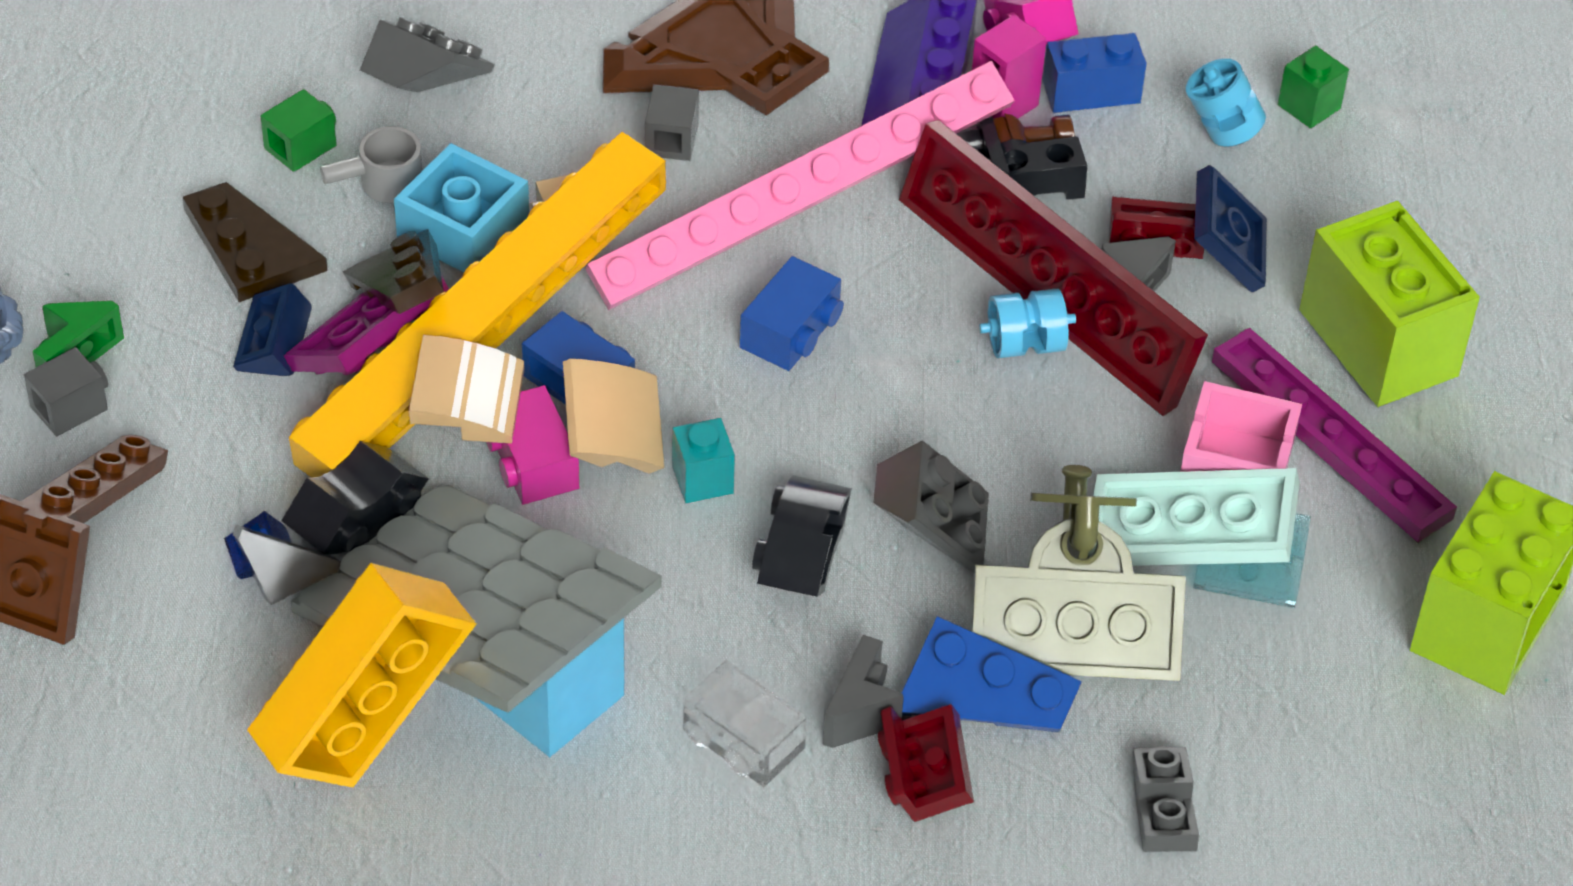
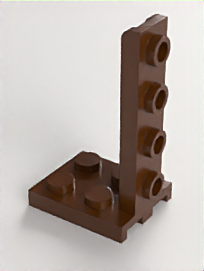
[0,435,168,645]

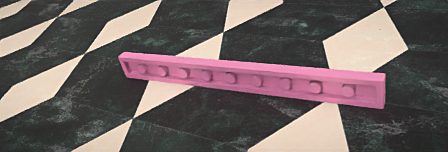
[586,61,1015,310]

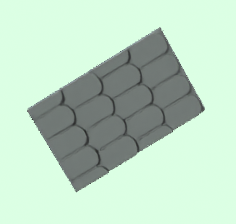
[291,485,662,757]

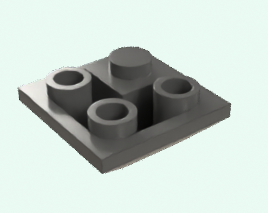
[360,17,495,92]
[873,440,989,574]

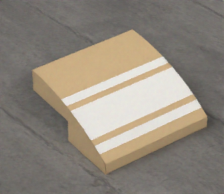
[409,335,525,444]

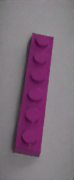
[1212,327,1457,543]

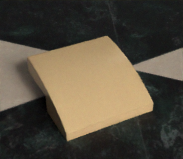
[563,359,664,474]

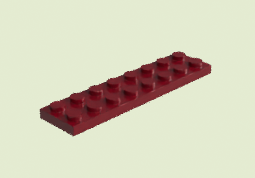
[899,120,1208,416]

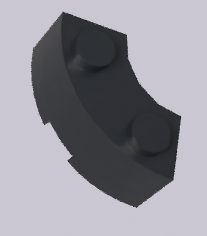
[281,441,429,554]
[752,475,852,597]

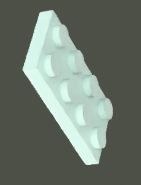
[1088,468,1300,566]

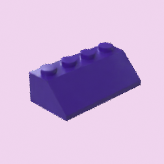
[861,0,977,126]

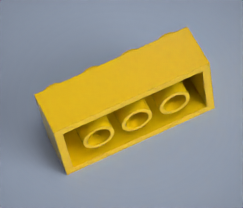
[247,563,477,788]

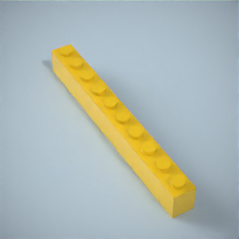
[289,132,666,477]

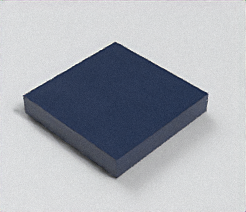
[1194,165,1267,293]

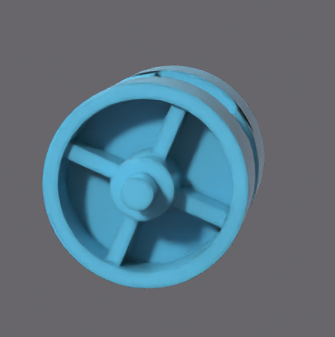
[1186,59,1266,147]
[979,288,1076,358]

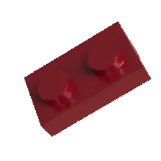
[1109,197,1204,259]
[878,704,974,822]

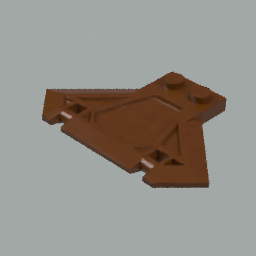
[603,0,829,115]

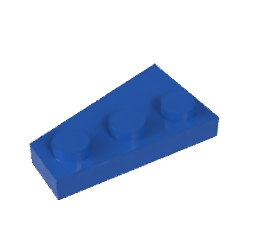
[902,616,1082,733]

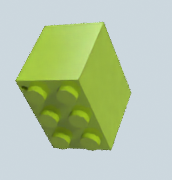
[1299,200,1480,408]
[1409,471,1573,695]

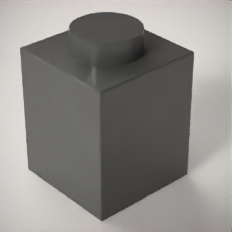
[645,84,699,161]
[24,347,109,437]

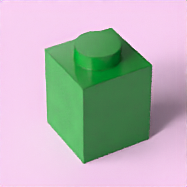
[1277,45,1349,129]
[260,89,337,172]

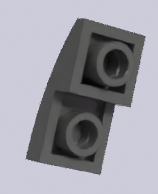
[1132,746,1199,852]

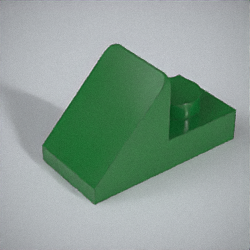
[32,300,124,367]

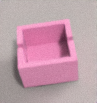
[1180,381,1302,472]

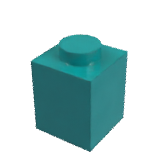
[672,418,735,504]

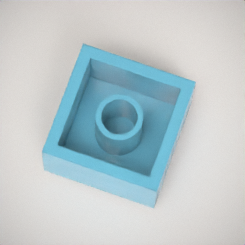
[394,143,529,272]

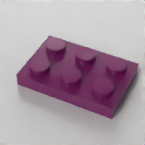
[283,275,449,375]

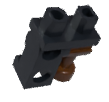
[957,113,1088,200]

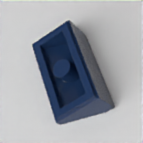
[233,283,312,376]

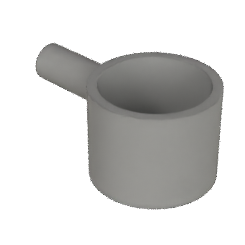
[320,126,422,203]

